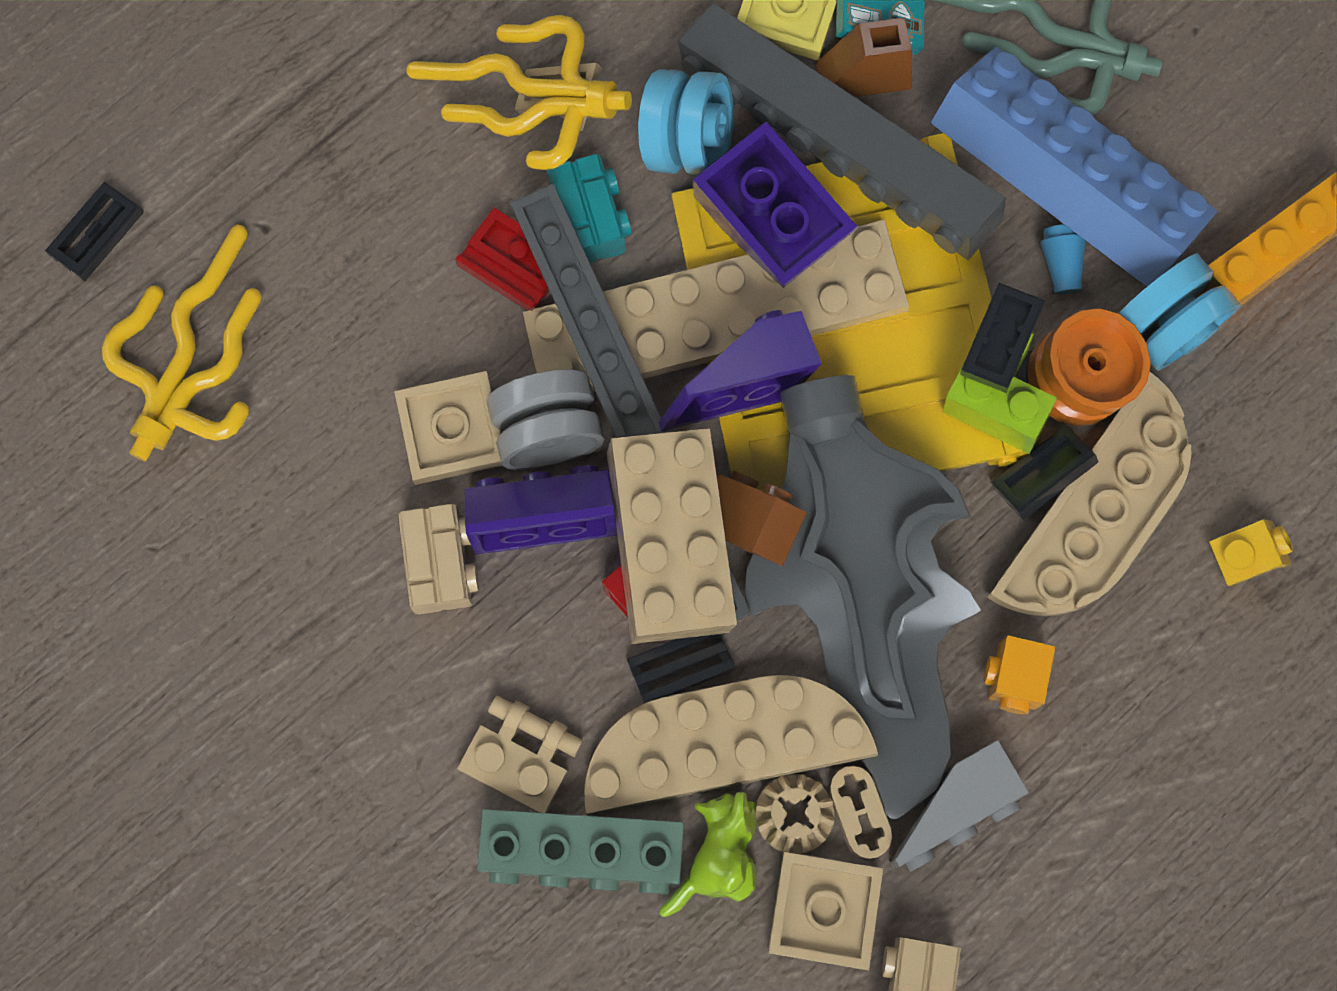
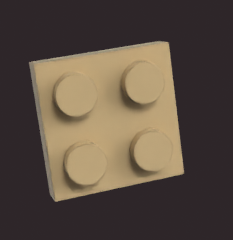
[394,371,503,485]
[768,852,883,971]

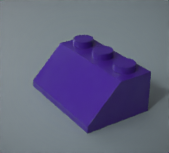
[464,466,617,555]

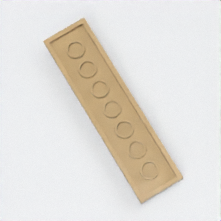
[523,220,909,391]

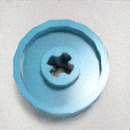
[638,69,734,176]
[1119,253,1241,371]

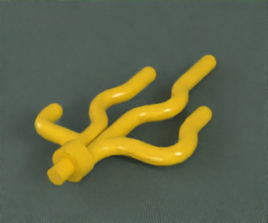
[406,15,632,170]
[102,224,262,462]

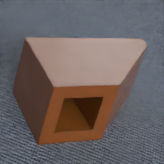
[816,17,912,97]
[716,470,807,566]

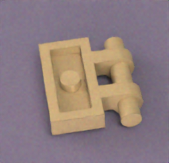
[457,695,584,813]

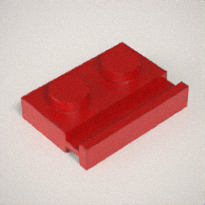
[455,208,549,311]

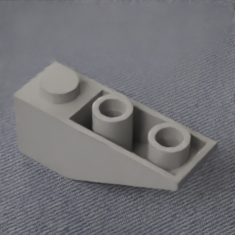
[890,740,1029,872]

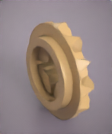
[755,774,835,854]

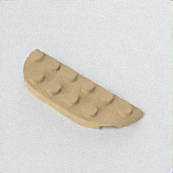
[987,371,1192,616]
[585,675,878,816]

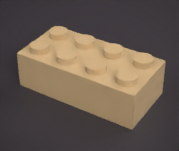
[607,428,737,644]

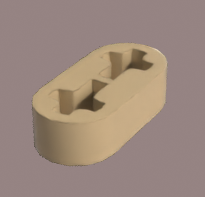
[829,766,892,860]

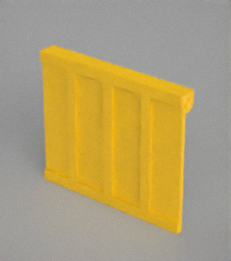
[671,133,1028,491]

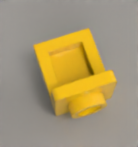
[1209,519,1293,586]

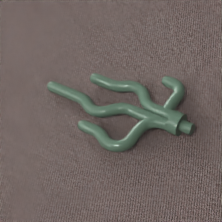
[932,0,1163,116]

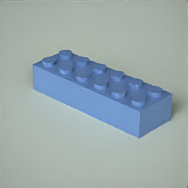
[931,46,1218,286]

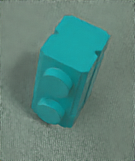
[547,154,632,263]

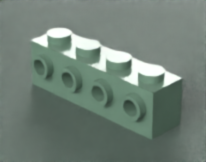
[477,809,683,894]

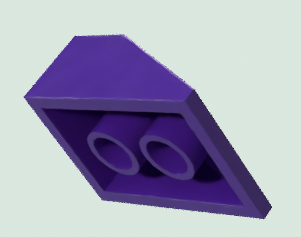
[693,122,857,288]
[658,310,822,432]

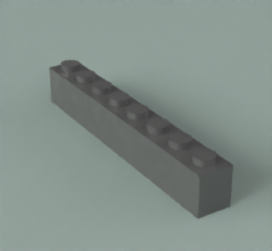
[678,3,1006,260]

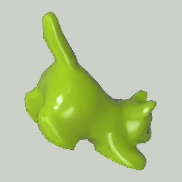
[659,792,757,917]

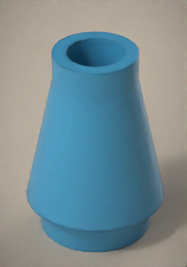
[1040,224,1086,295]

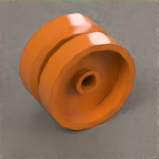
[1027,308,1151,427]

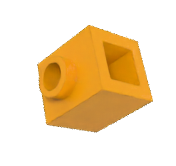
[983,635,1055,715]

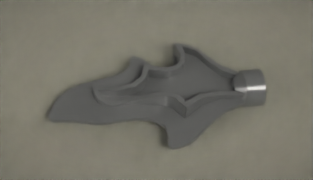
[745,375,982,819]

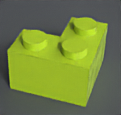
[943,334,1057,454]

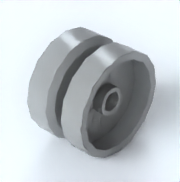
[486,369,605,470]

